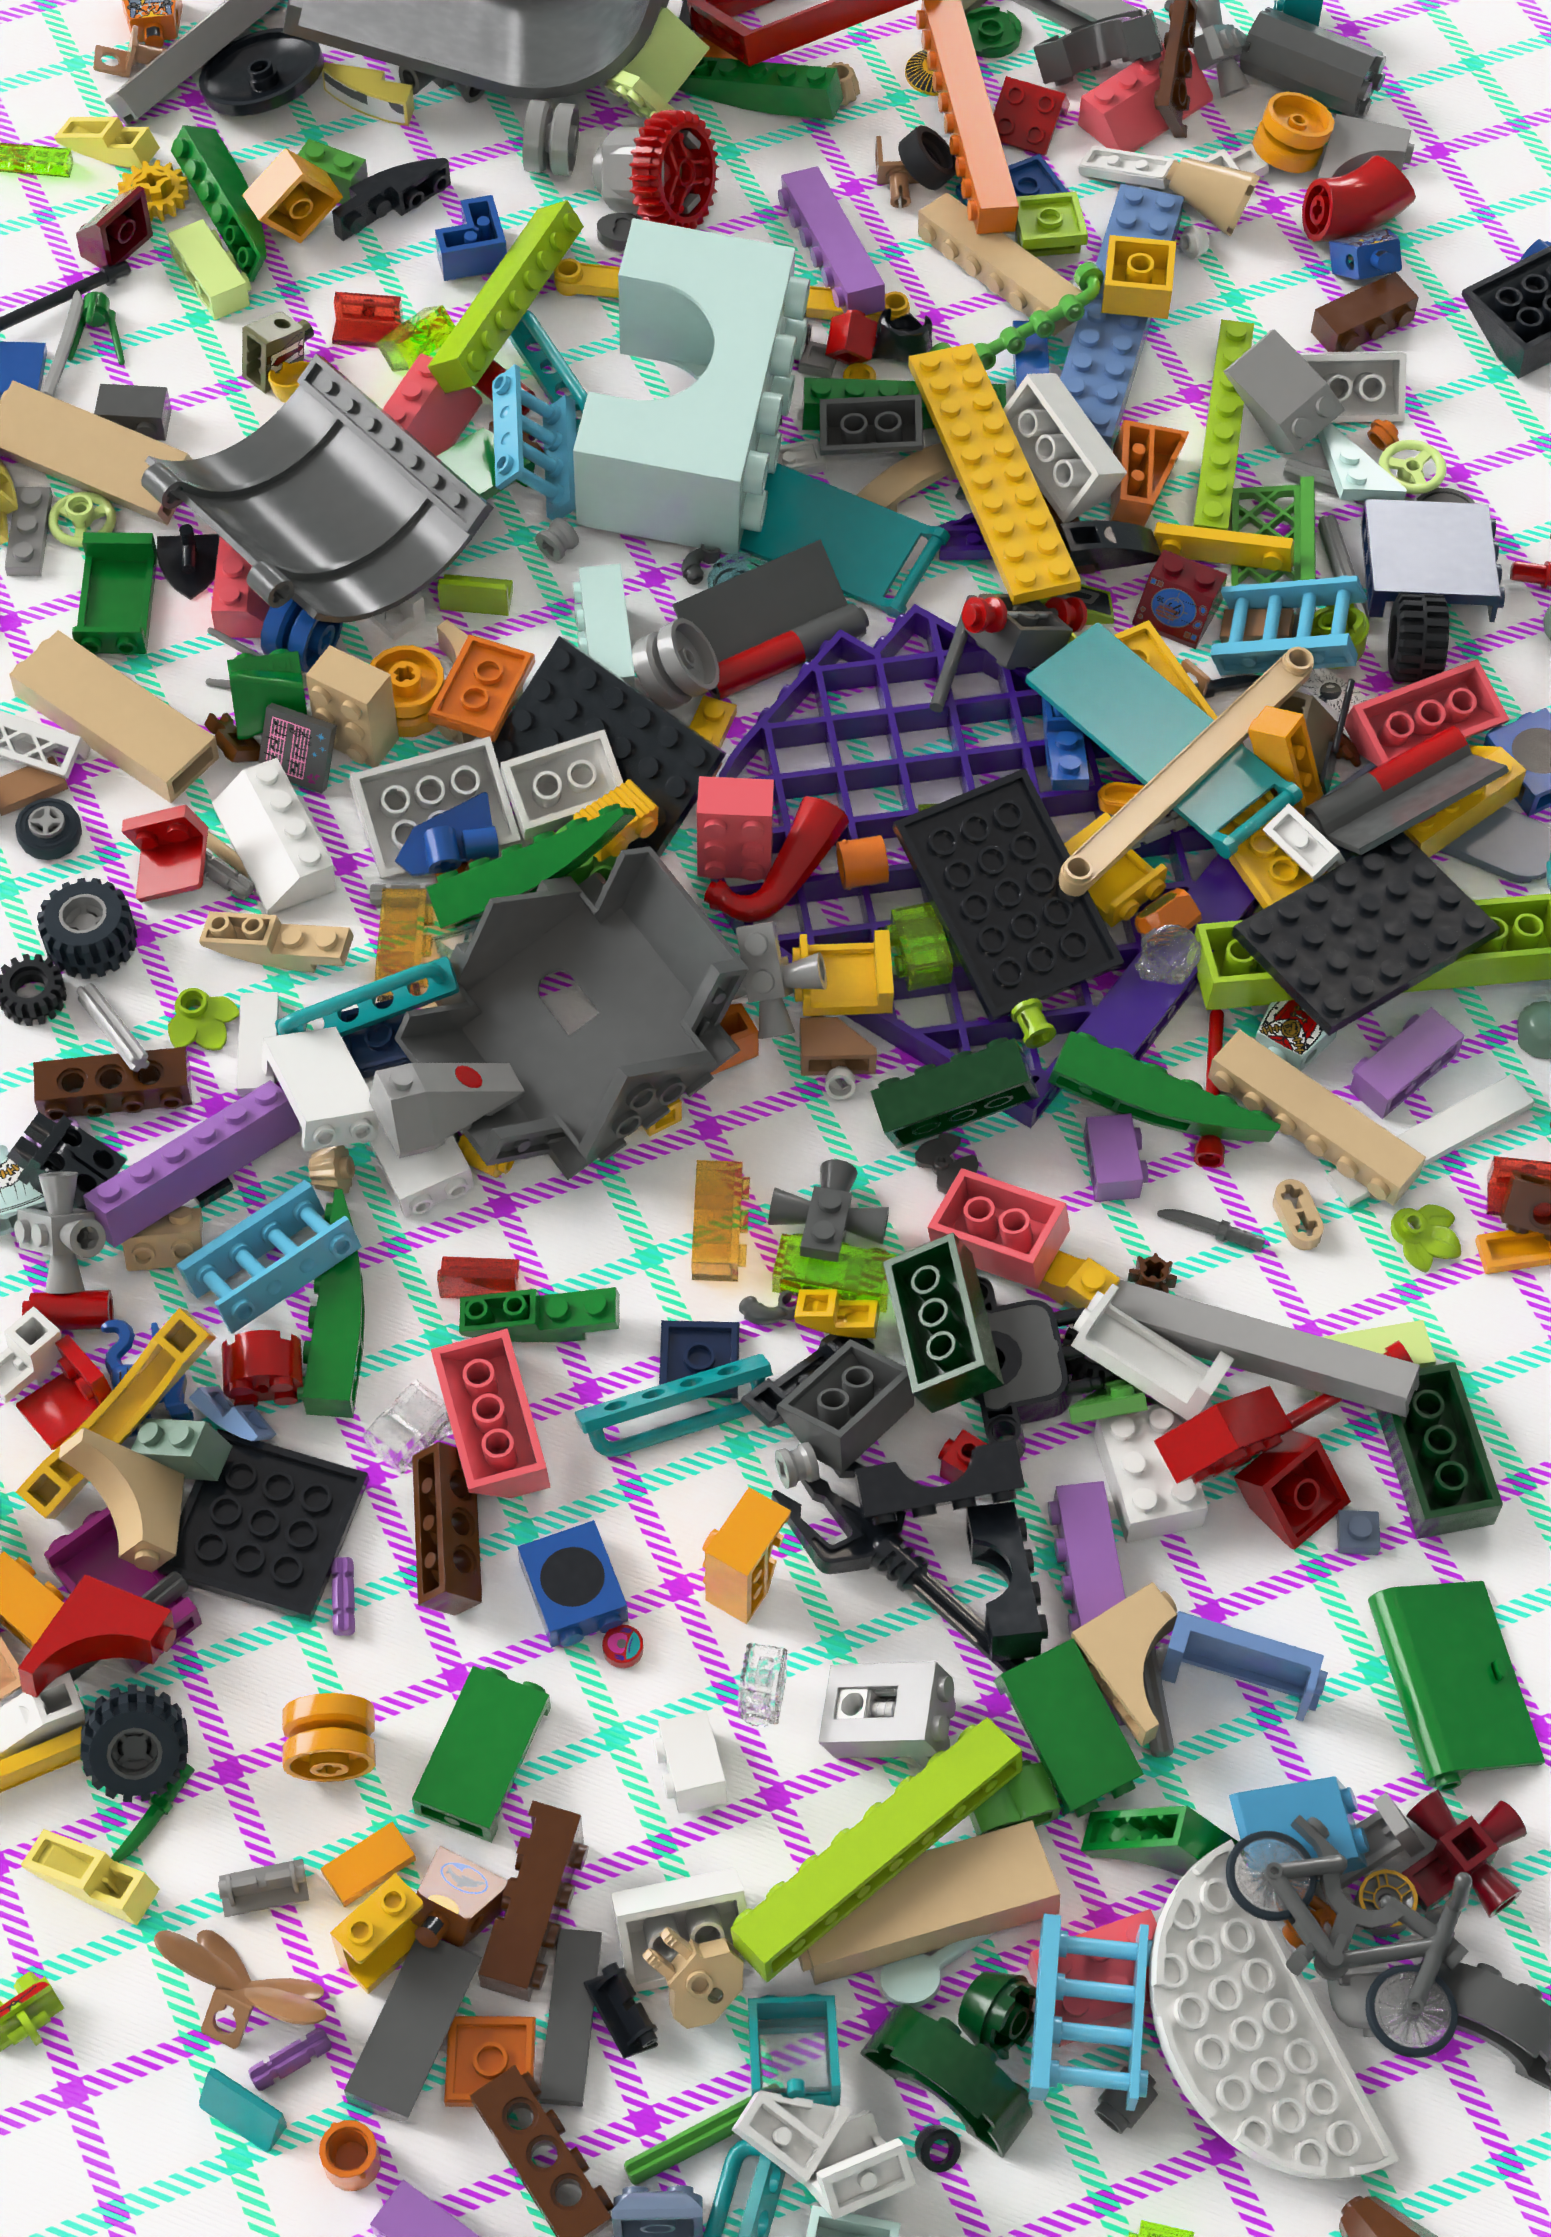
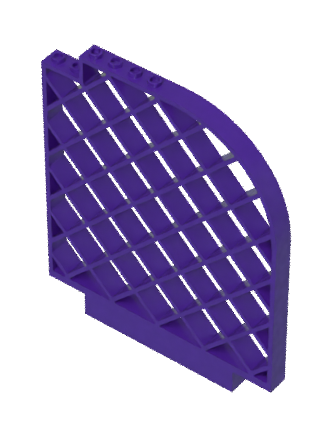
[710,604,1260,1129]

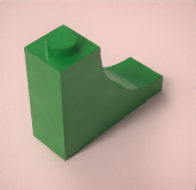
[1081,1806,1246,1877]

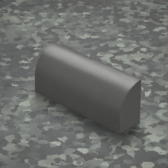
[344,1938,482,2121]

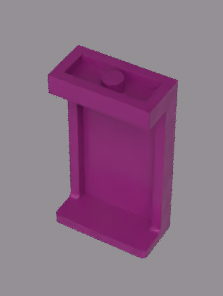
[44,1507,202,1674]

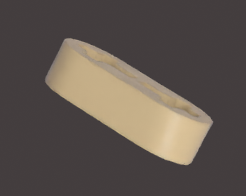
[1272,1179,1324,1250]

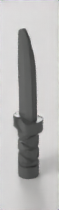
[1157,1209,1266,1252]

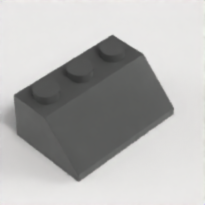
[820,394,924,456]
[777,1339,914,1473]

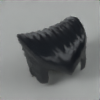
[872,308,932,363]

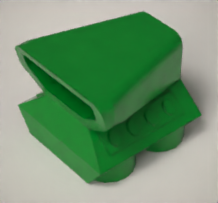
[227,649,307,740]

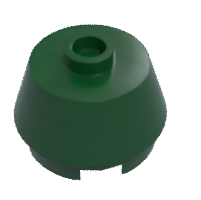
[958,1971,1036,2060]

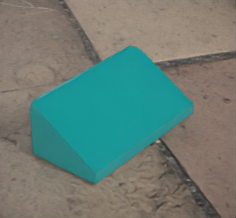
[199,2068,287,2152]

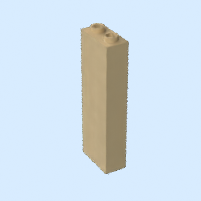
[0,380,192,526]
[9,630,220,803]
[798,1820,1061,1985]

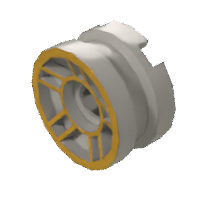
[1354,1869,1418,1938]

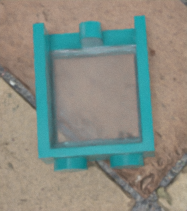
[748,1993,841,2107]

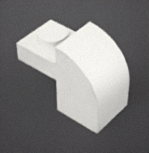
[0,1306,62,1404]

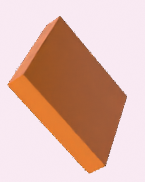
[444,2016,536,2107]

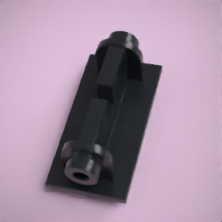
[583,1962,658,2059]

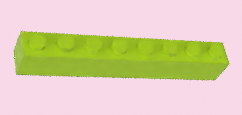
[427,200,584,394]
[1193,319,1254,530]
[730,1717,1022,1983]

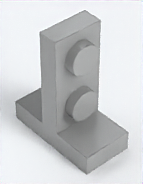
[1339,1792,1426,1889]

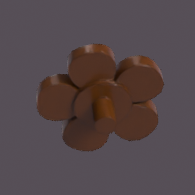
[1332,733,1362,768]

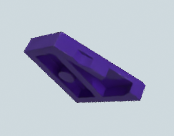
[938,512,993,561]

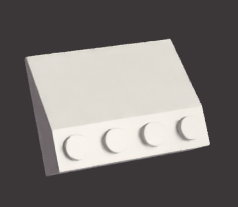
[349,736,521,879]

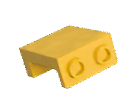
[1064,812,1168,928]
[792,930,894,1016]
[330,1873,423,1994]

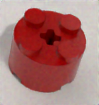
[221,1330,303,1407]

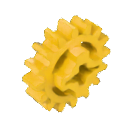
[117,160,190,222]

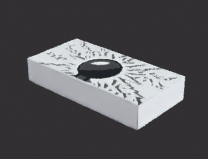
[1297,668,1370,721]

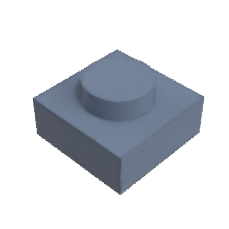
[1336,1510,1381,1555]

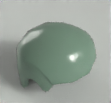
[1517,1001,1551,1060]

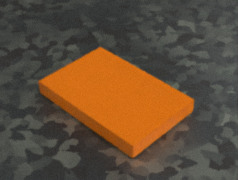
[428,634,535,742]

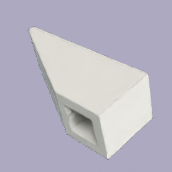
[0,1672,86,1760]

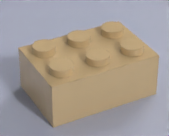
[306,645,399,768]

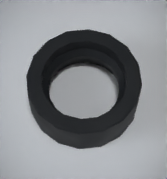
[898,125,956,191]

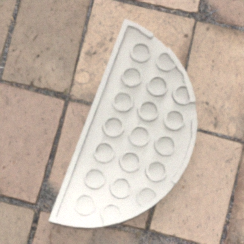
[1149,1839,1400,2180]

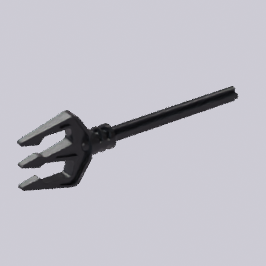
[771,1461,1026,1673]

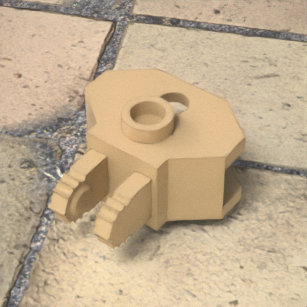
[642,1927,744,2029]

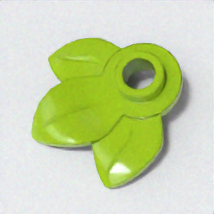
[168,988,240,1051]
[1390,1204,1462,1273]

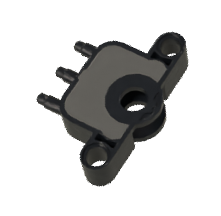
[971,1276,1103,1459]

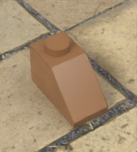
[799,1016,877,1076]

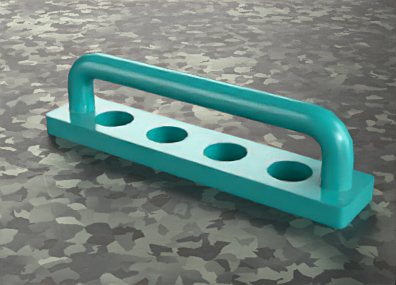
[508,310,587,433]
[275,956,460,1037]
[574,1354,773,1457]
[703,2139,786,2237]

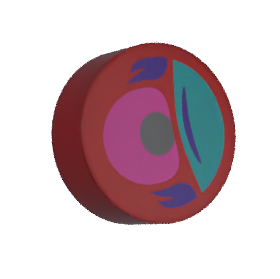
[602,1625,644,1668]

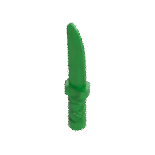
[111,1764,195,1863]

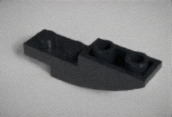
[332,158,451,241]
[1059,520,1161,571]

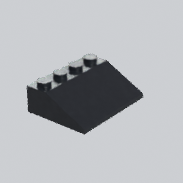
[1461,246,1551,379]

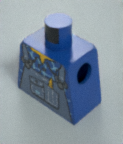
[1329,229,1402,280]

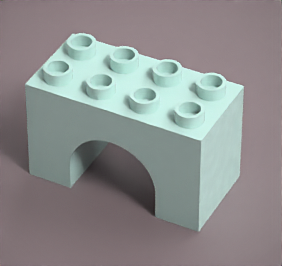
[573,218,810,555]

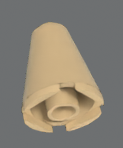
[1166,157,1260,236]

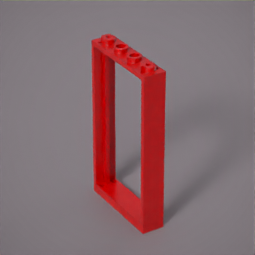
[687,0,918,66]

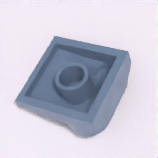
[612,2185,703,2237]

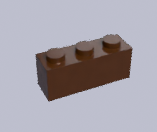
[1310,271,1419,352]

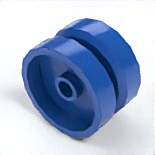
[261,598,343,673]

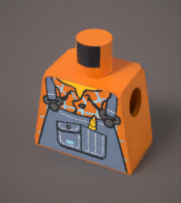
[121,0,183,48]

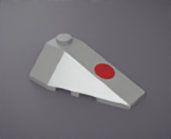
[369,1063,525,1158]

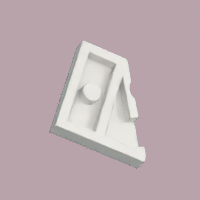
[732,2090,852,2184]

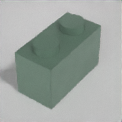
[131,1418,232,1481]

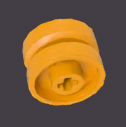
[1252,92,1335,173]
[370,645,445,737]
[282,1693,376,1782]

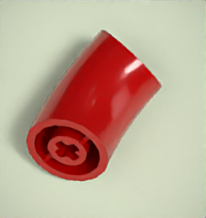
[1302,155,1416,242]

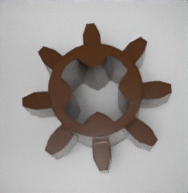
[1127,1253,1177,1293]

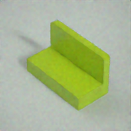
[437,574,513,616]

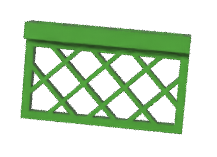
[1231,476,1316,586]

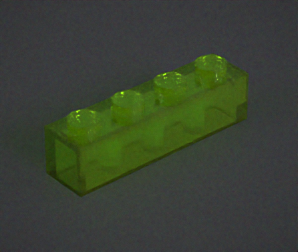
[0,142,74,178]

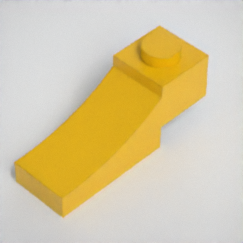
[1038,1250,1120,1308]

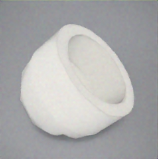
[825,1066,855,1099]

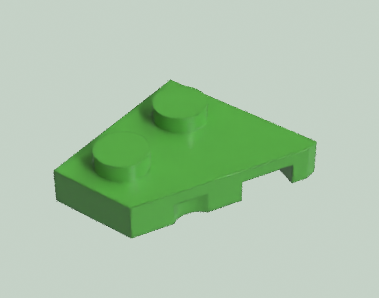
[1068,1379,1148,1424]

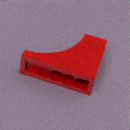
[18,1574,176,1698]

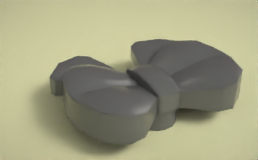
[915,1133,979,1194]

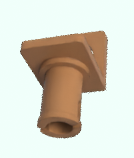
[93,25,167,78]
[875,136,918,208]

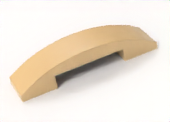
[856,442,957,512]

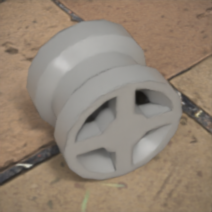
[535,517,579,562]
[775,1442,820,1489]

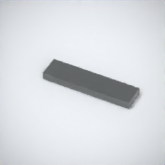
[539,1928,602,2107]

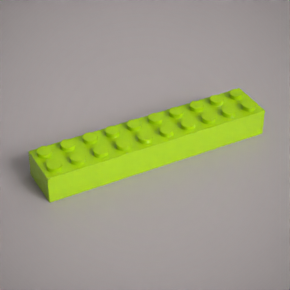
[1192,893,1551,1011]

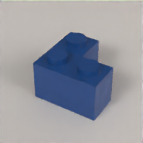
[435,195,507,281]

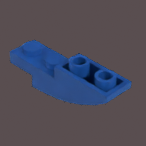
[1042,697,1089,791]

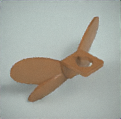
[154,1930,327,2049]

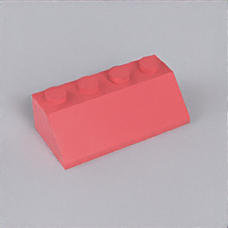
[1078,43,1213,152]
[383,353,483,456]
[211,537,270,638]
[1344,659,1510,766]
[431,1329,551,1498]

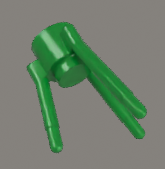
[67,291,125,365]

